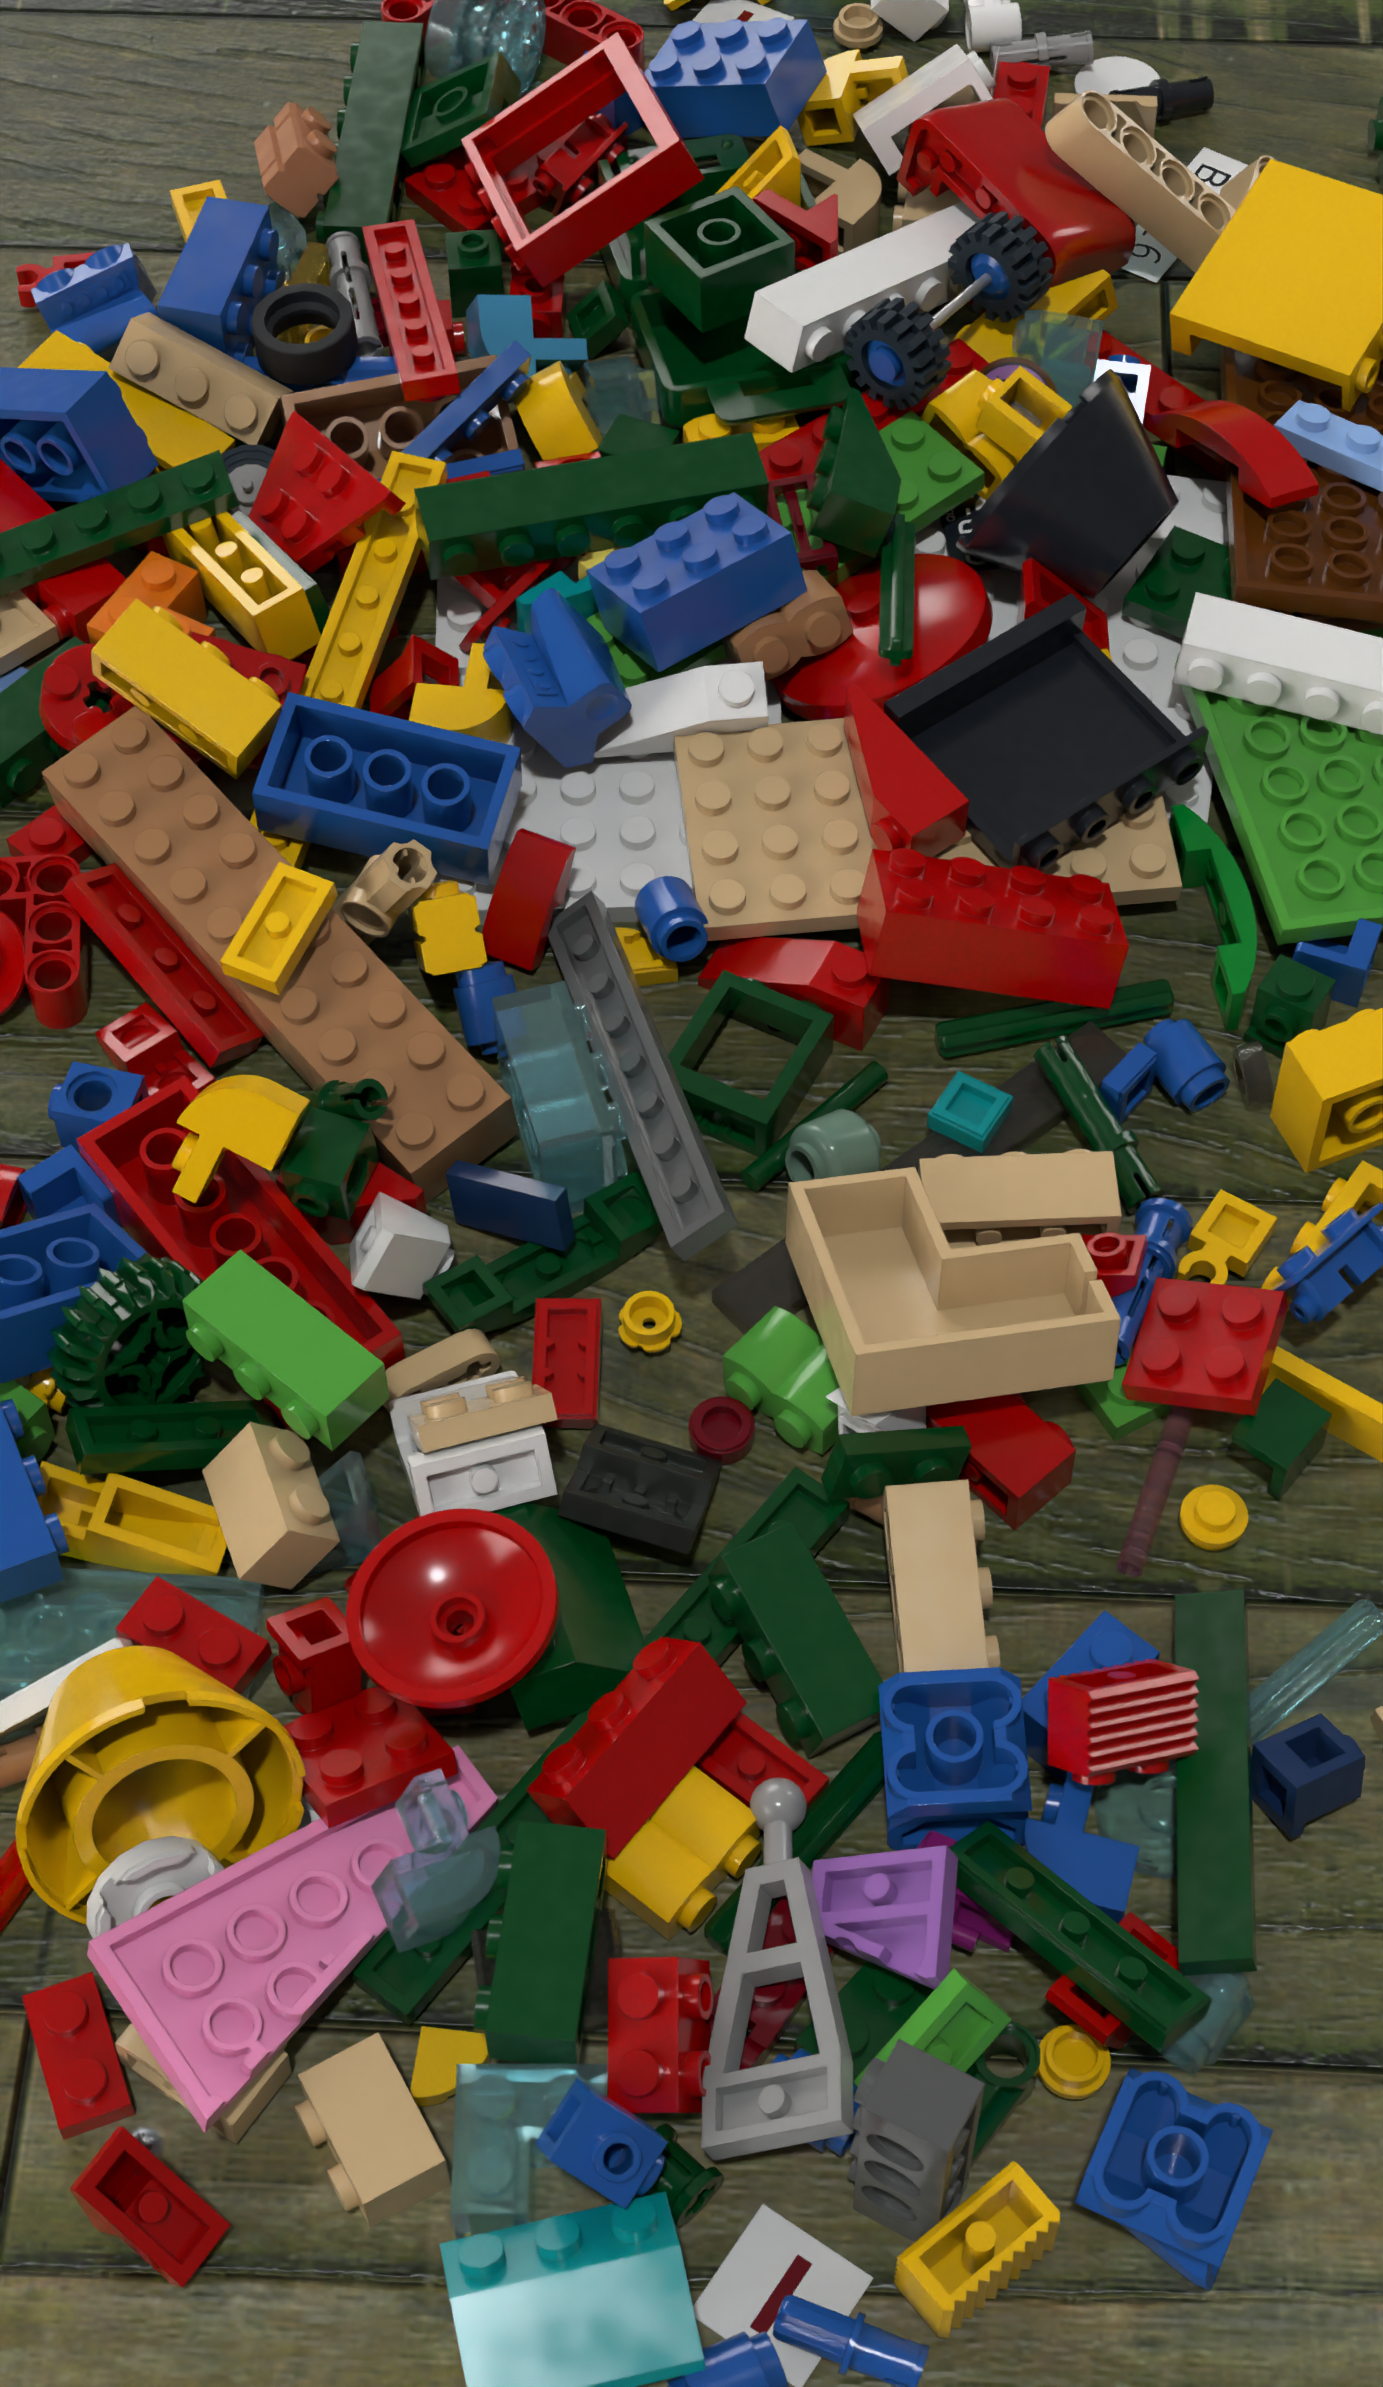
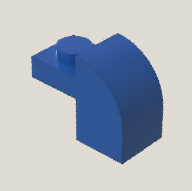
[1022,1771,1140,1923]

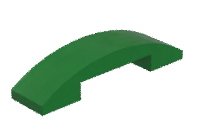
[1169,804,1257,1031]

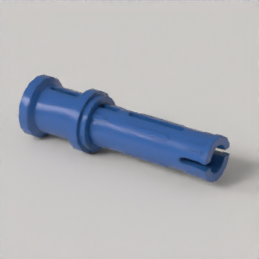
[1111,1197,1193,1365]

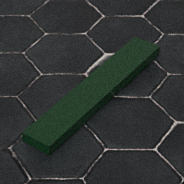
[1175,1589,1257,1976]

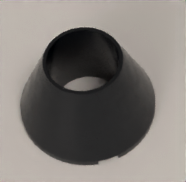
[956,369,1179,599]

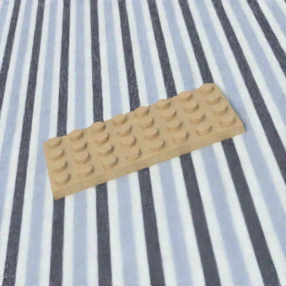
[673,718,1183,941]

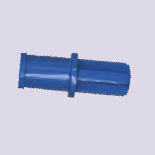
[773,2295,930,2387]

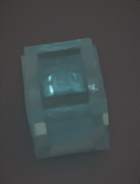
[371,1768,501,1953]

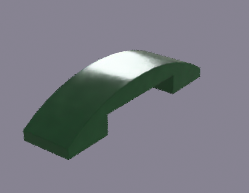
[422,1171,663,1333]

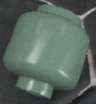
[785,1109,881,1182]

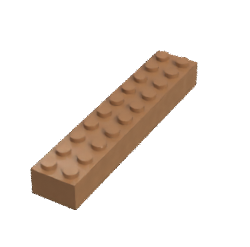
[41,706,519,1205]

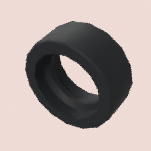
[251,283,358,385]

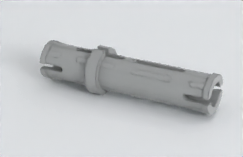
[326,231,383,357]

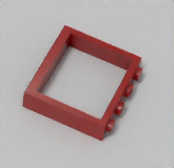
[461,32,705,288]

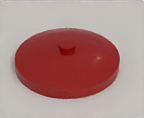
[771,554,993,721]

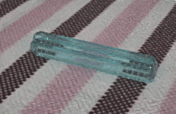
[1250,1599,1383,1747]

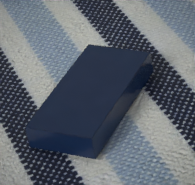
[446,1160,576,1251]

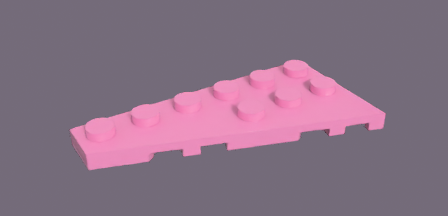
[87,1745,498,2133]

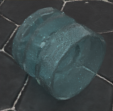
[425,0,546,98]

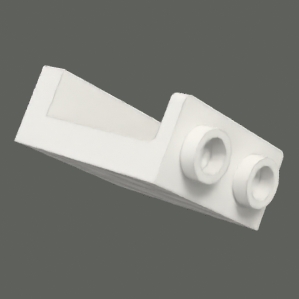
[853,44,997,176]
[388,1371,557,1517]

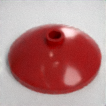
[346,1508,559,1709]

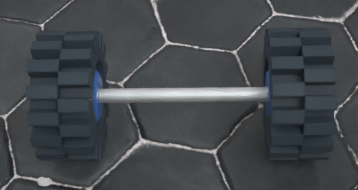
[844,211,1054,410]

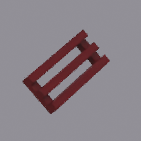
[767,473,839,572]

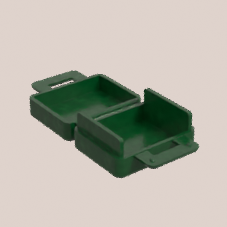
[595,131,870,428]

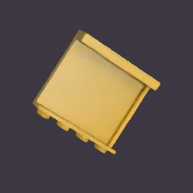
[1170,159,1383,412]

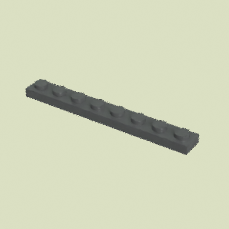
[548,891,738,1261]

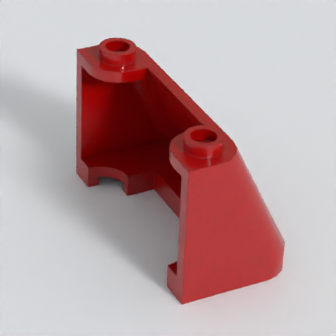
[897,98,1136,288]

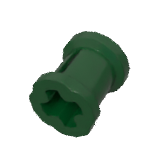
[649,2123,723,2227]

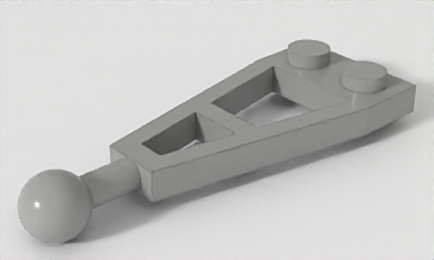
[701,1778,854,2161]

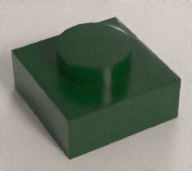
[566,280,630,359]

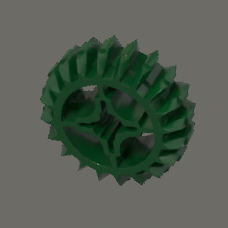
[46,1253,208,1408]

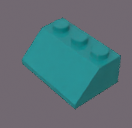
[439,2191,706,2387]

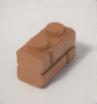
[254,102,339,218]

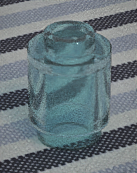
[1158,1972,1255,2074]

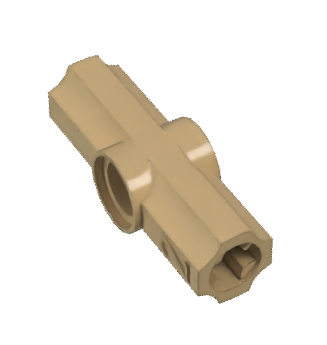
[331,839,437,946]

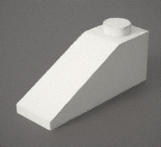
[594,661,769,758]

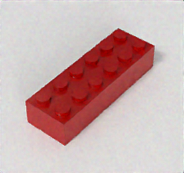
[76,1075,405,1440]

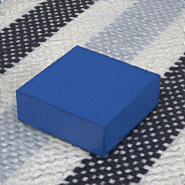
[1100,1042,1157,1123]

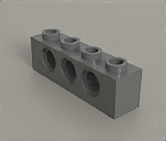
[847,2039,985,2242]

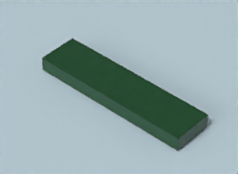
[949,1820,1212,2053]

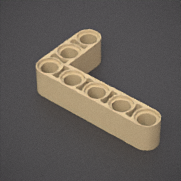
[1045,90,1276,273]

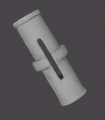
[989,30,1094,76]

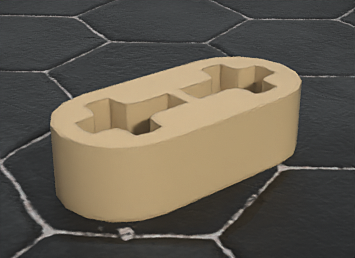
[383,1329,500,1415]

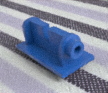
[1271,1202,1383,1324]

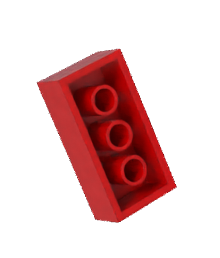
[857,848,1129,1009]

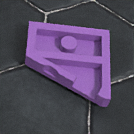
[812,1845,958,1990]

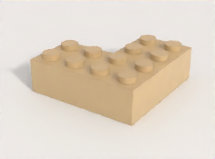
[785,1167,1121,1416]

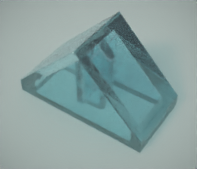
[304,1451,382,1578]

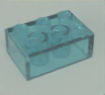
[492,981,627,1214]

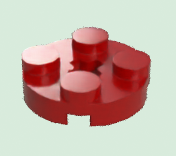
[39,643,155,752]

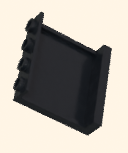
[884,593,1209,871]

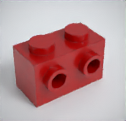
[608,1957,713,2114]

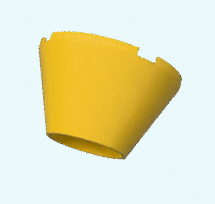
[15,1646,306,1924]

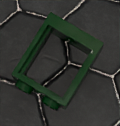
[668,970,834,1157]

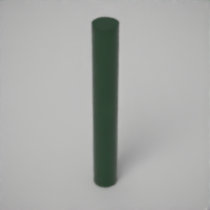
[741,1061,888,1192]

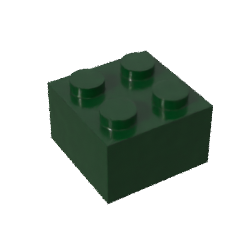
[644,186,795,333]

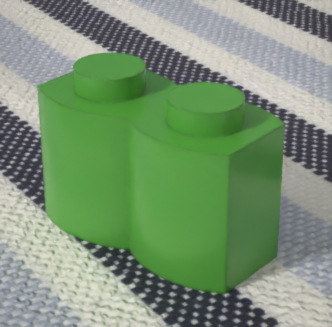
[722,1306,840,1455]

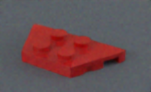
[248,410,406,573]

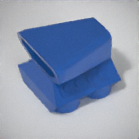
[31,243,159,363]
[483,588,632,768]
[878,1667,1032,1851]
[1075,2067,1273,2291]

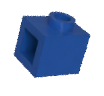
[535,2078,668,2210]

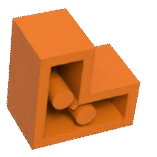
[86,551,216,644]

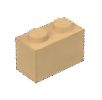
[202,1422,340,1589]
[294,2032,451,2228]

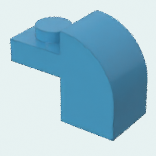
[466,295,588,377]

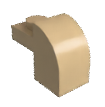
[798,149,882,255]

